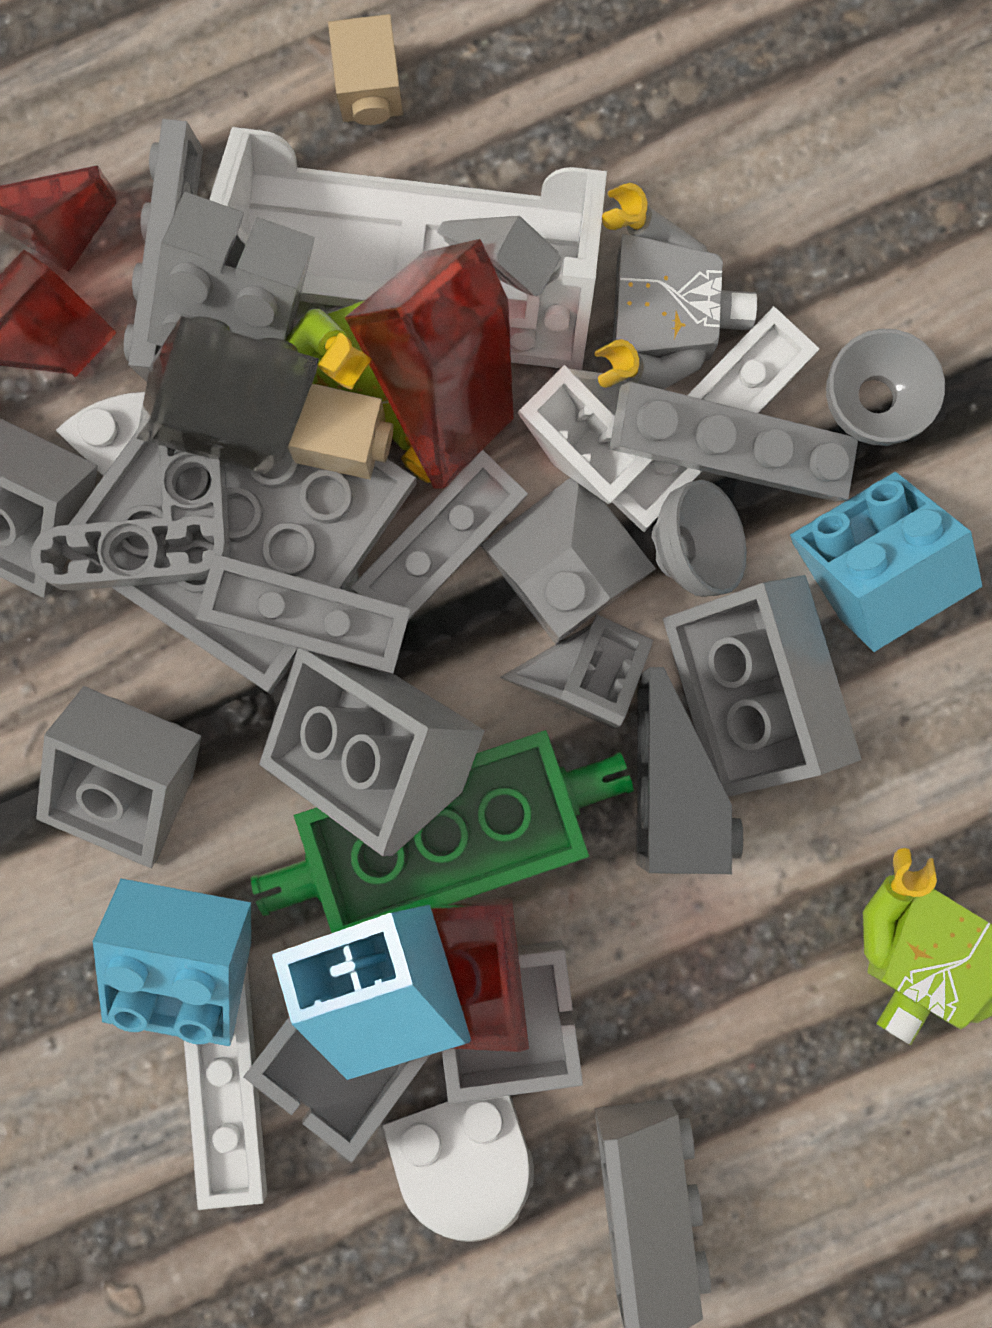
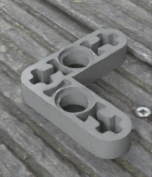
[30,387,230,591]

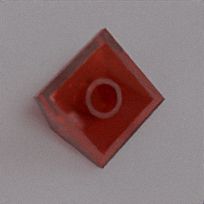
[431,897,529,1052]

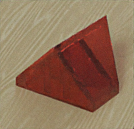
[0,165,117,272]
[0,249,117,377]

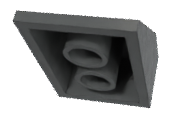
[636,667,744,875]

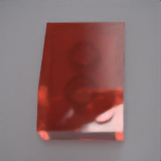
[345,239,514,489]

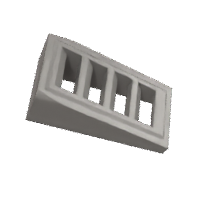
[437,216,561,296]

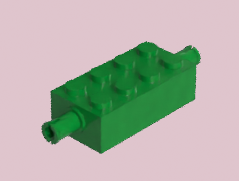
[251,730,634,933]

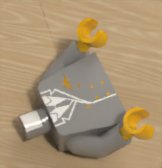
[595,183,757,389]

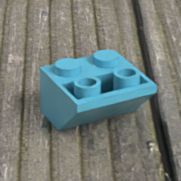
[790,472,983,652]
[93,878,251,1046]
[272,905,472,1080]

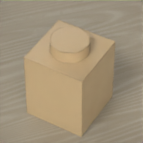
[328,14,403,125]
[287,381,394,480]

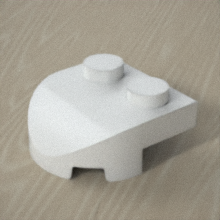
[382,1096,534,1242]

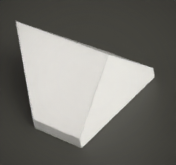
[517,365,653,504]

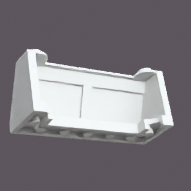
[209,127,607,370]

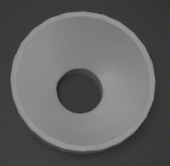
[826,329,945,446]
[651,480,747,597]

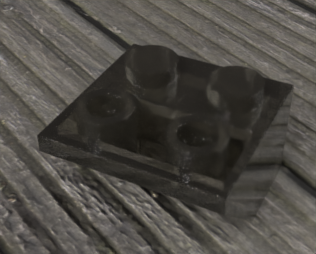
[136,316,319,474]

